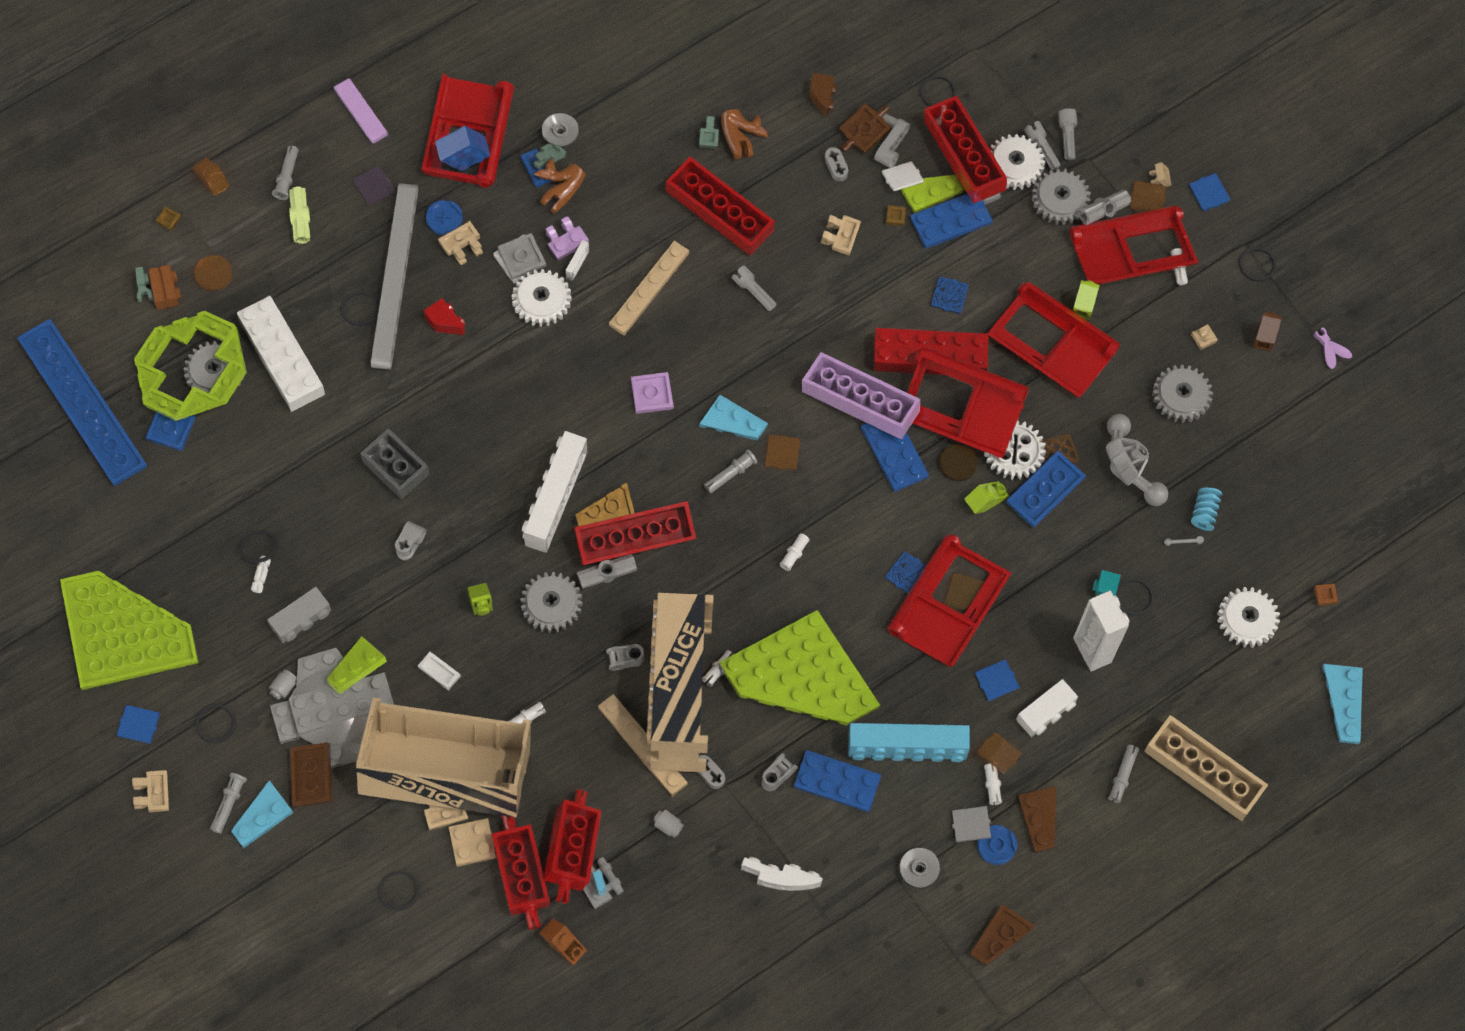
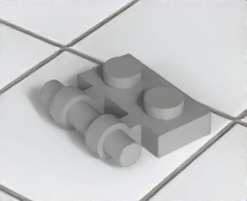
[583,857,624,910]

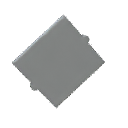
[952,806,991,842]

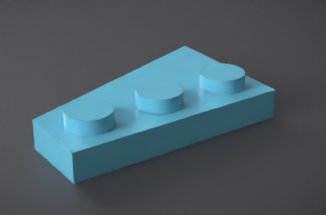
[699,395,768,441]
[232,781,293,848]

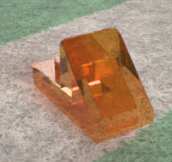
[192,157,230,196]

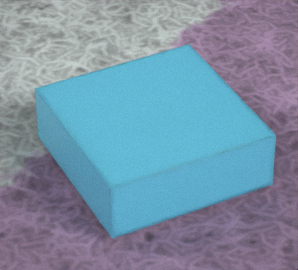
[593,870,606,896]

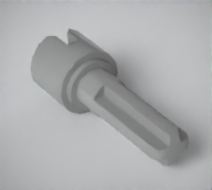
[1059,109,1077,160]
[1024,121,1061,170]
[732,265,777,311]

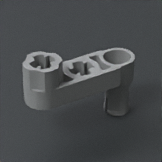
[875,113,910,168]

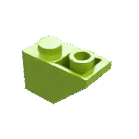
[1073,280,1100,320]
[965,481,1009,514]
[467,583,493,616]

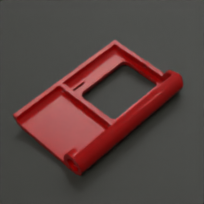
[987,281,1121,398]
[907,347,1029,458]

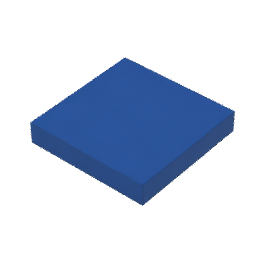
[146,412,196,451]

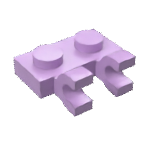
[546,216,589,261]

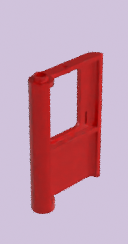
[421,74,514,188]
[1070,205,1199,285]
[886,534,1012,667]

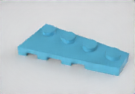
[1322,664,1362,744]

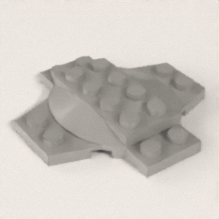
[270,648,394,769]

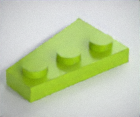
[327,636,387,694]

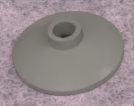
[542,113,579,146]
[900,848,940,887]

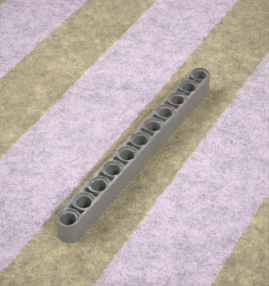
[371,183,418,370]

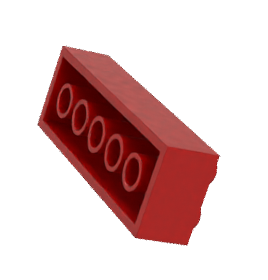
[924,95,1007,204]
[666,156,775,256]
[873,328,988,375]
[573,501,696,565]

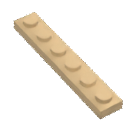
[609,241,689,336]
[598,694,687,796]

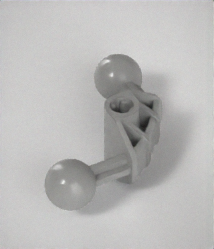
[1106,414,1168,506]

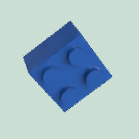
[435,126,490,171]

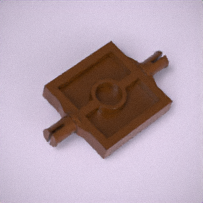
[839,103,891,154]

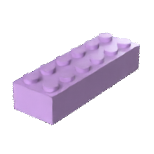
[802,352,920,440]

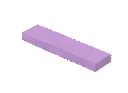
[334,78,388,144]

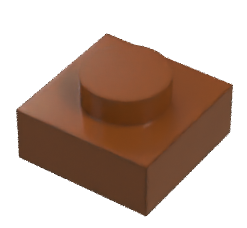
[1314,583,1338,606]

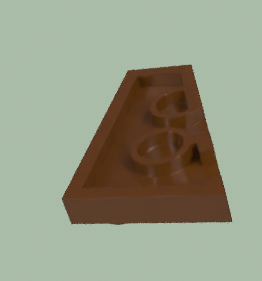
[1018,786,1056,853]

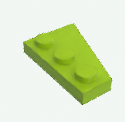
[900,175,964,214]

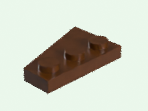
[970,904,1036,966]

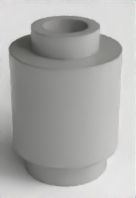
[269,669,297,700]
[653,809,684,838]

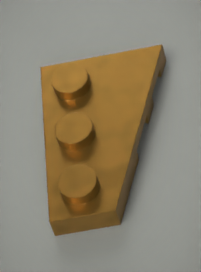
[575,483,634,526]

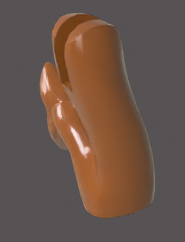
[721,109,768,159]
[534,158,586,214]

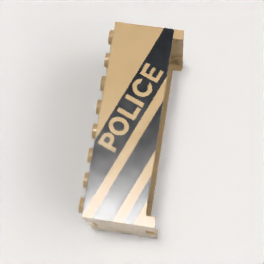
[647,593,713,772]
[356,697,531,818]

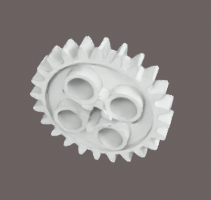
[984,421,1046,480]

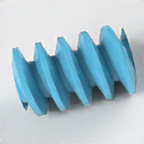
[1191,488,1222,531]

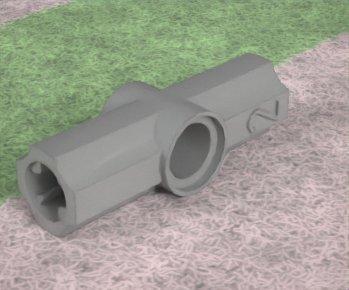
[1079,190,1131,225]
[577,554,637,589]

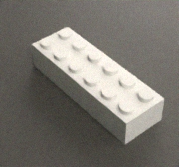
[237,296,325,412]
[522,431,587,553]
[1073,590,1129,671]

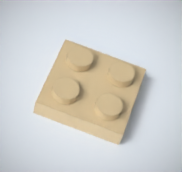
[449,818,496,867]

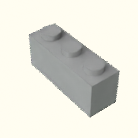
[267,587,331,643]

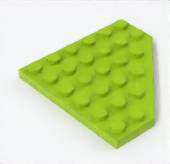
[60,571,199,690]
[719,610,880,726]

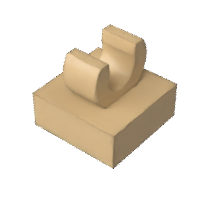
[1149,162,1171,187]
[1191,325,1218,350]

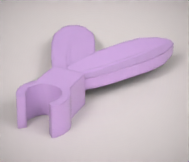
[1314,327,1352,369]

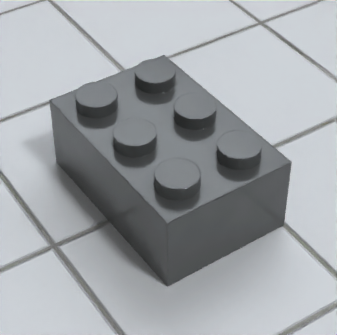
[360,428,429,500]

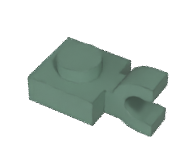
[699,116,719,149]
[533,143,566,169]
[135,267,153,302]

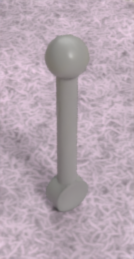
[1164,536,1204,546]

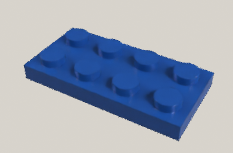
[910,194,993,249]
[861,423,929,492]
[1006,451,1086,528]
[794,750,881,813]

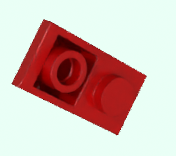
[424,298,465,335]

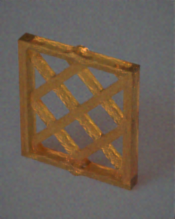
[1040,433,1080,464]

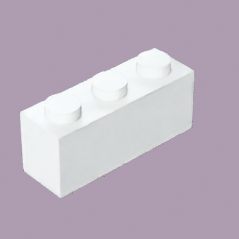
[1016,679,1078,737]

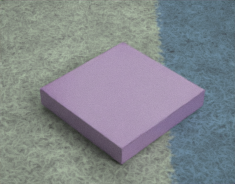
[631,372,674,414]

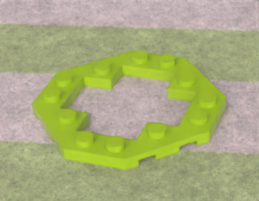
[134,311,247,421]

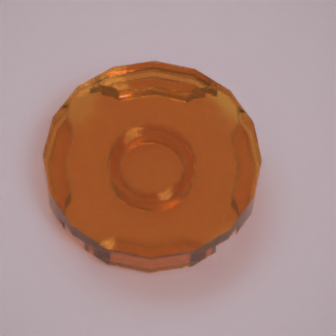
[194,255,232,291]

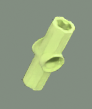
[289,187,310,244]

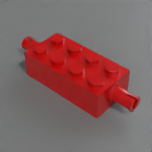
[543,789,602,903]
[492,815,550,930]

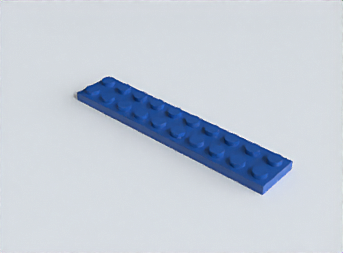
[17,319,147,486]

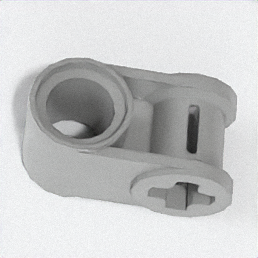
[395,521,426,560]
[606,644,645,671]
[761,753,797,791]

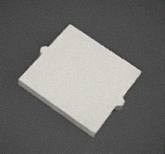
[882,161,923,191]

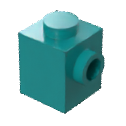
[1092,570,1121,597]

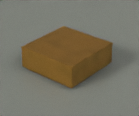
[886,205,906,227]
[155,206,182,232]

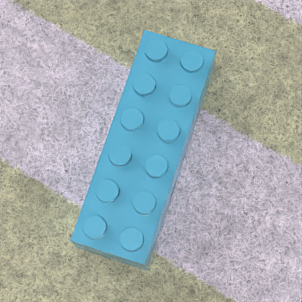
[848,723,970,762]

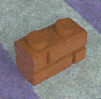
[148,265,181,310]

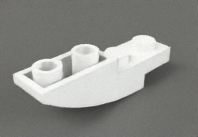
[741,857,823,891]

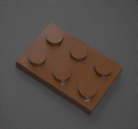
[290,742,332,807]

